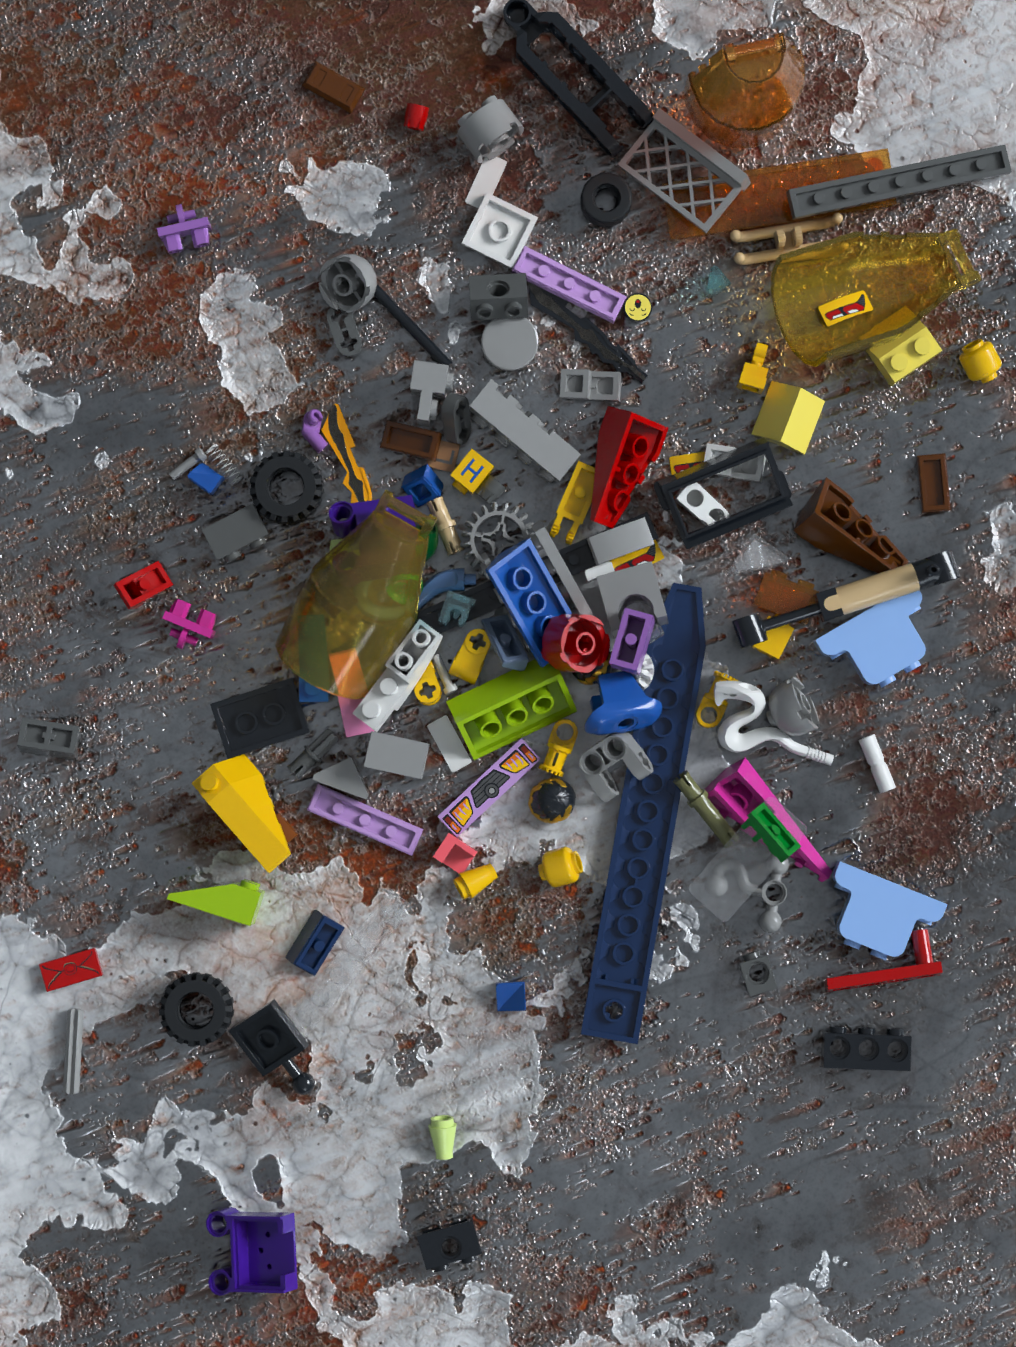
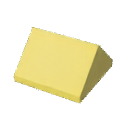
[751,381,825,455]

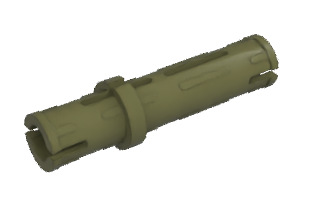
[673,770,739,848]

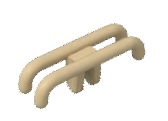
[730,213,847,265]

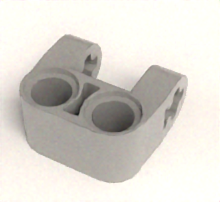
[579,732,654,802]

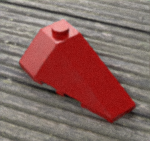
[590,406,669,528]

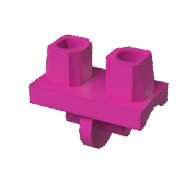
[162,598,216,650]

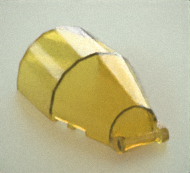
[771,229,982,367]
[275,489,438,699]

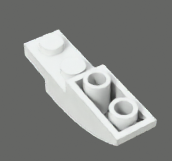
[352,619,443,732]

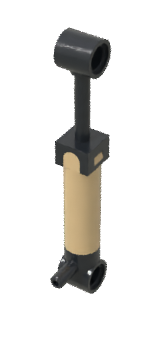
[732,549,961,649]

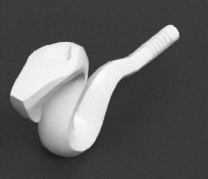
[714,681,834,766]

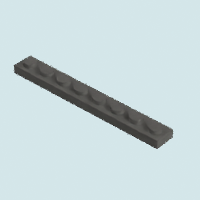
[786,144,1012,220]

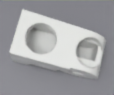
[674,482,729,526]

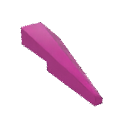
[705,757,832,882]

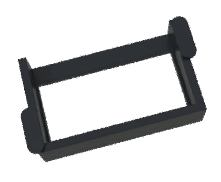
[654,437,793,549]

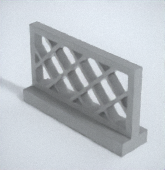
[618,108,751,233]

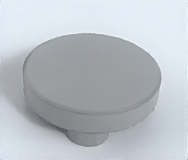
[481,318,539,371]

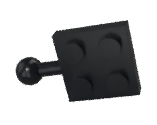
[229,999,315,1095]

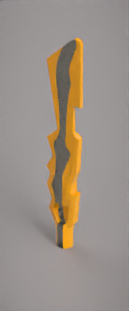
[321,404,372,503]

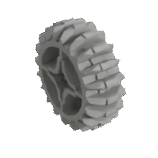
[460,502,537,575]

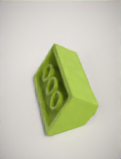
[446,659,577,760]

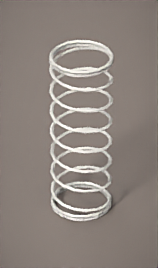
[205,444,243,486]

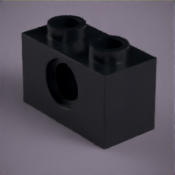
[417,1216,482,1272]

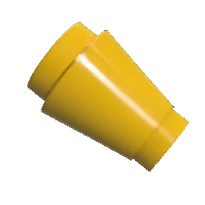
[453,863,498,900]

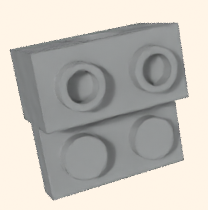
[410,360,454,427]

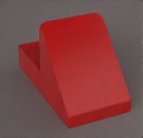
[113,561,174,609]

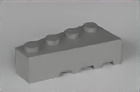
[469,379,581,483]

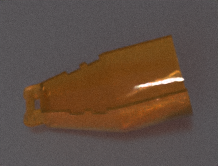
[683,32,805,148]

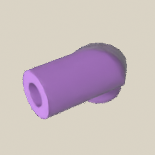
[301,409,329,453]

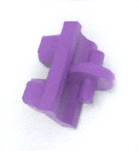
[157,204,212,254]

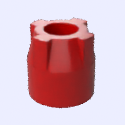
[404,103,429,131]

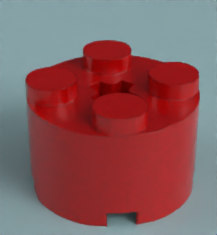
[541,614,610,673]

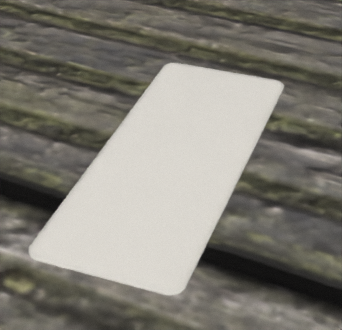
[465,157,507,208]

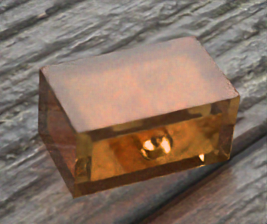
[751,569,819,625]

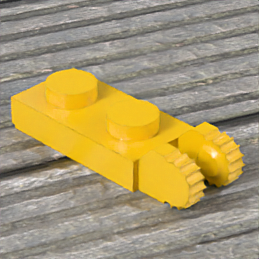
[549,461,595,545]

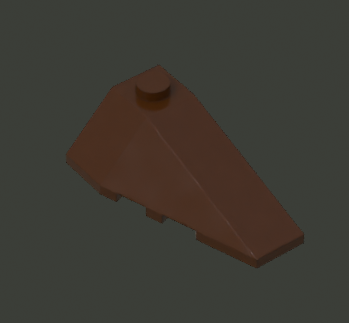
[794,477,909,573]

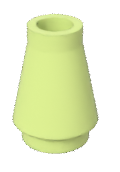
[428,1115,457,1160]

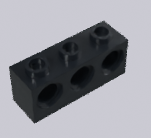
[821,1026,912,1071]

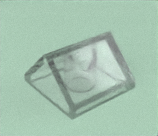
[726,533,788,576]

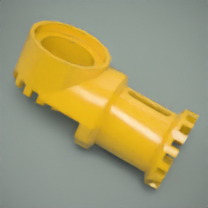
[695,671,738,729]
[538,719,578,777]

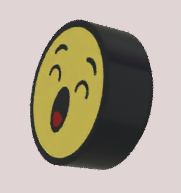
[623,293,652,323]

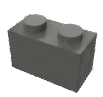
[201,503,270,564]

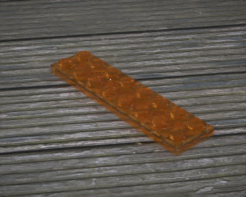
[661,148,897,242]

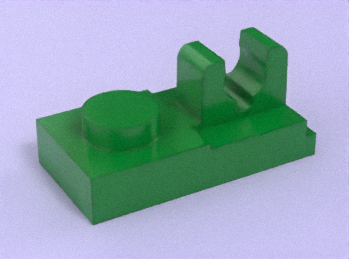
[741,802,801,863]

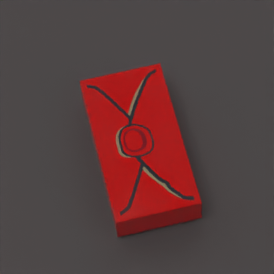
[39,948,103,992]

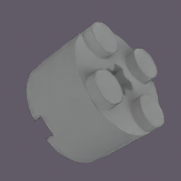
[457,95,524,163]

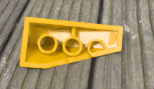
[191,754,291,873]

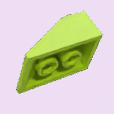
[167,879,265,926]

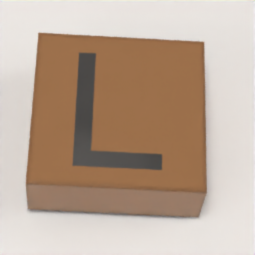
[426,440,460,473]

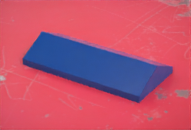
[485,538,572,667]

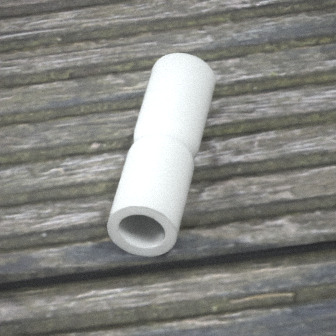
[858,734,896,794]

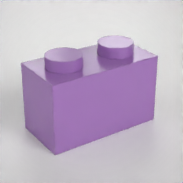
[609,608,655,676]

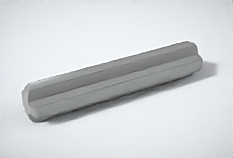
[63,1008,84,1094]

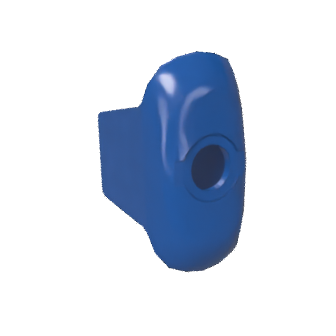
[584,671,663,735]

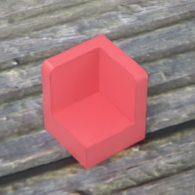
[433,832,478,873]

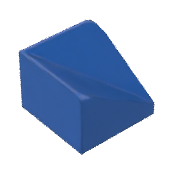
[187,463,225,495]
[401,464,444,507]
[496,981,526,1011]

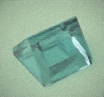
[705,265,732,299]

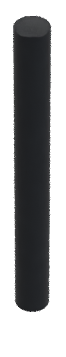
[374,284,453,366]

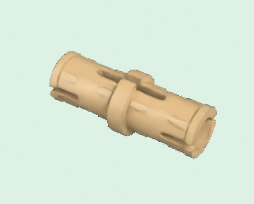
[426,496,465,556]

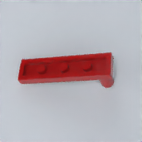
[824,929,943,993]

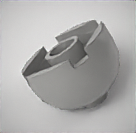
[319,254,377,313]
[766,677,819,736]

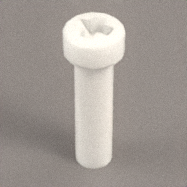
[432,654,458,695]

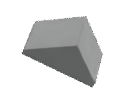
[312,757,369,800]

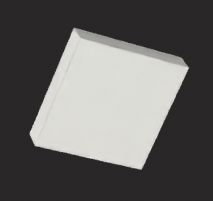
[462,192,538,270]

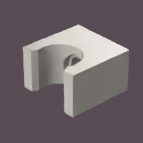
[596,561,669,639]
[364,731,430,779]

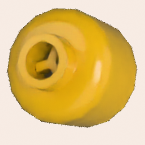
[959,339,1002,383]
[538,847,583,888]

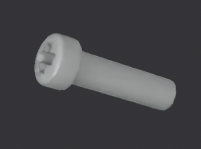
[169,447,207,480]

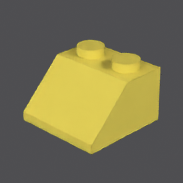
[859,308,942,387]

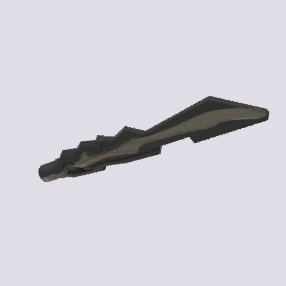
[529,282,648,384]

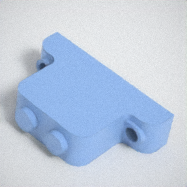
[813,591,926,688]
[832,861,948,960]

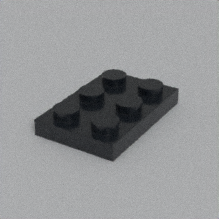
[210,678,310,759]

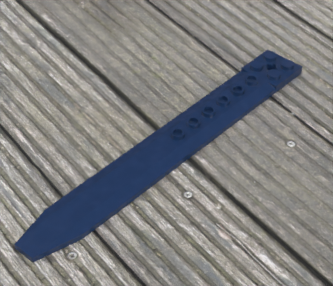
[581,583,706,1044]

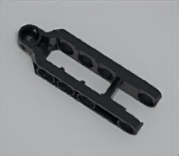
[503,0,654,158]

